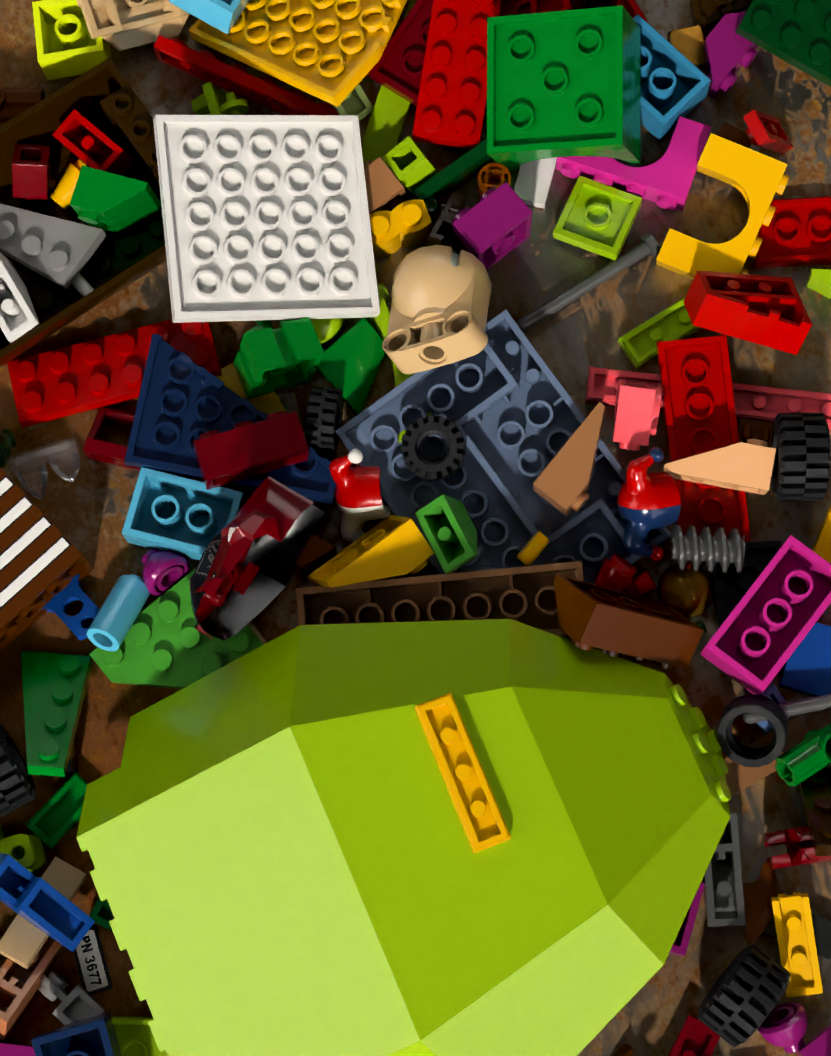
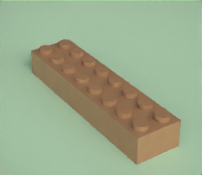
[295,561,584,636]

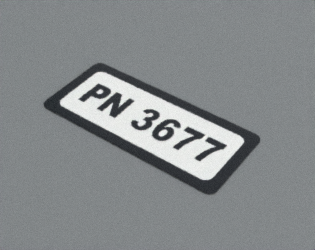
[73,925,112,995]

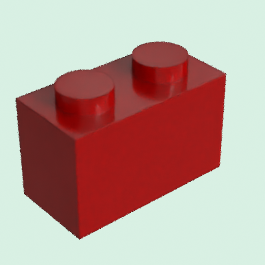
[52,109,135,176]

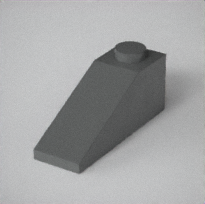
[702,813,746,927]

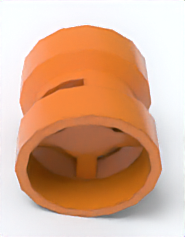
[477,163,511,199]

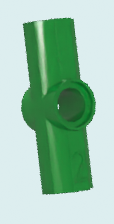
[774,723,831,786]

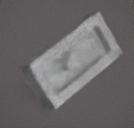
[7,436,80,500]

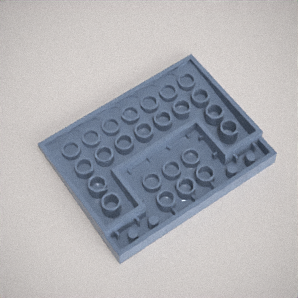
[335,309,671,583]

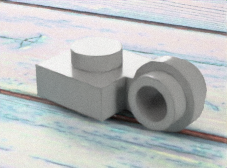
[37,970,106,1025]

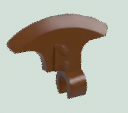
[742,862,777,944]

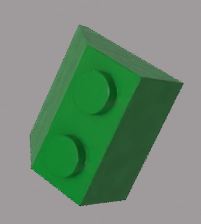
[70,165,161,234]

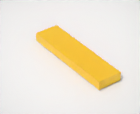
[414,693,511,854]

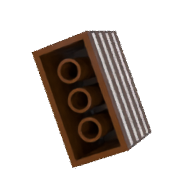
[0,467,94,654]

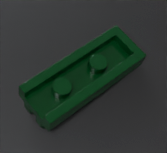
[414,138,494,216]

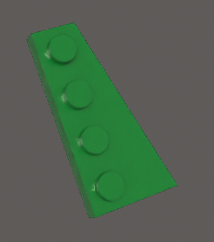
[21,651,92,777]

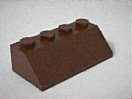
[554,574,704,669]

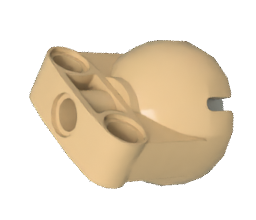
[382,245,492,374]

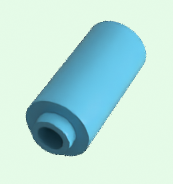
[87,574,150,652]

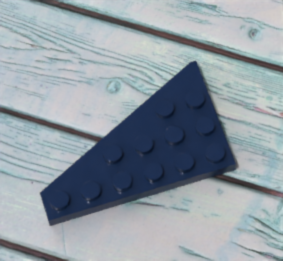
[124,334,336,505]

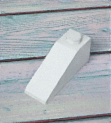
[0,252,39,343]

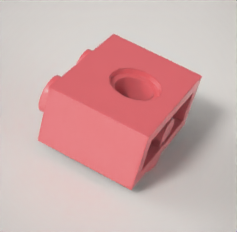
[611,379,662,451]

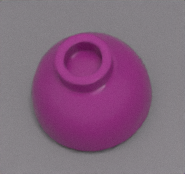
[142,549,189,596]
[757,1002,808,1053]

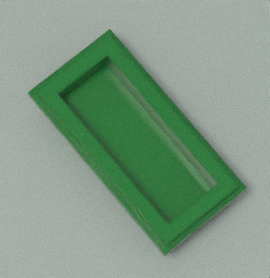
[25,772,88,849]

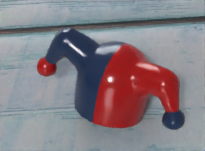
[617,447,681,561]

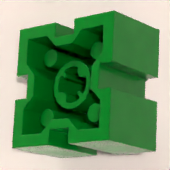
[233,317,324,399]

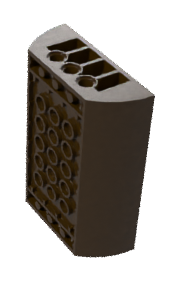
[0,58,167,367]

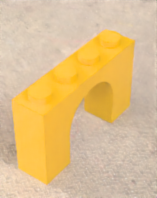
[656,133,790,280]

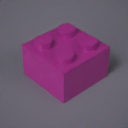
[452,182,532,270]

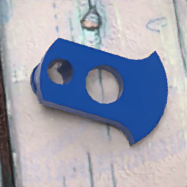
[41,574,100,641]

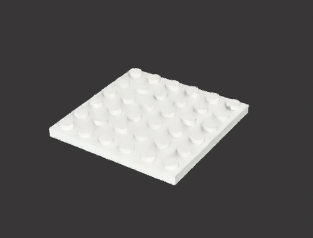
[153,115,380,323]

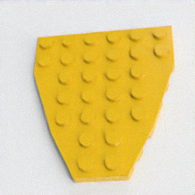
[188,0,407,107]

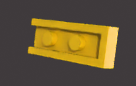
[771,892,823,998]

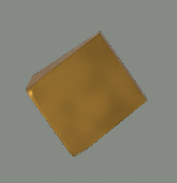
[667,25,705,67]

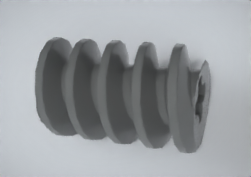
[670,525,745,574]

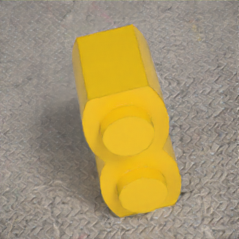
[369,199,432,259]

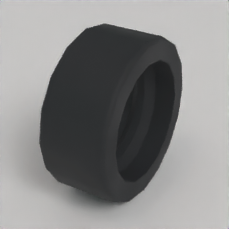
[717,694,788,767]

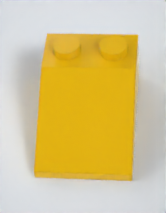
[307,515,435,588]

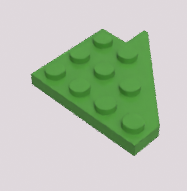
[89,568,264,689]

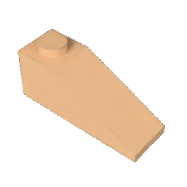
[661,439,776,495]

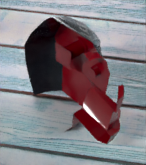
[190,476,325,641]

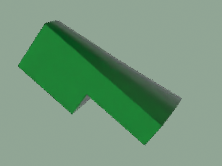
[315,318,386,415]

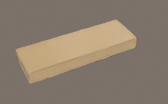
[0,856,86,969]

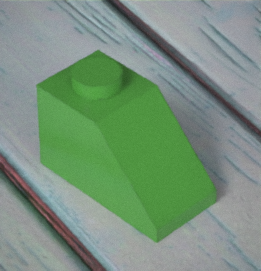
[415,494,477,574]

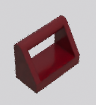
[83,406,141,471]

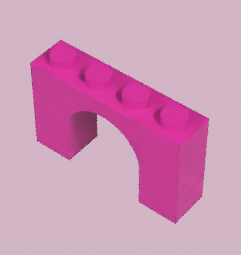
[555,116,711,211]

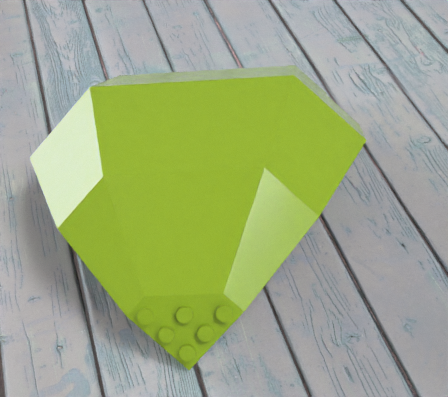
[76,619,732,1056]

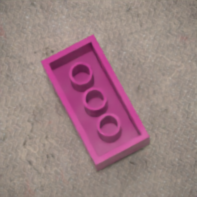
[700,535,831,695]

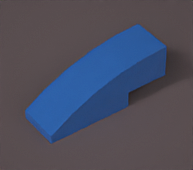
[0,853,95,951]

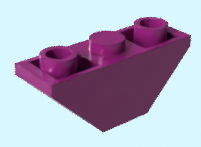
[704,12,758,100]

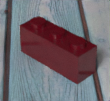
[194,411,309,490]

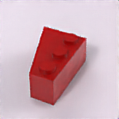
[683,270,812,355]

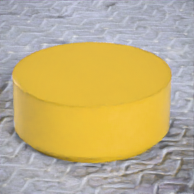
[516,531,549,566]

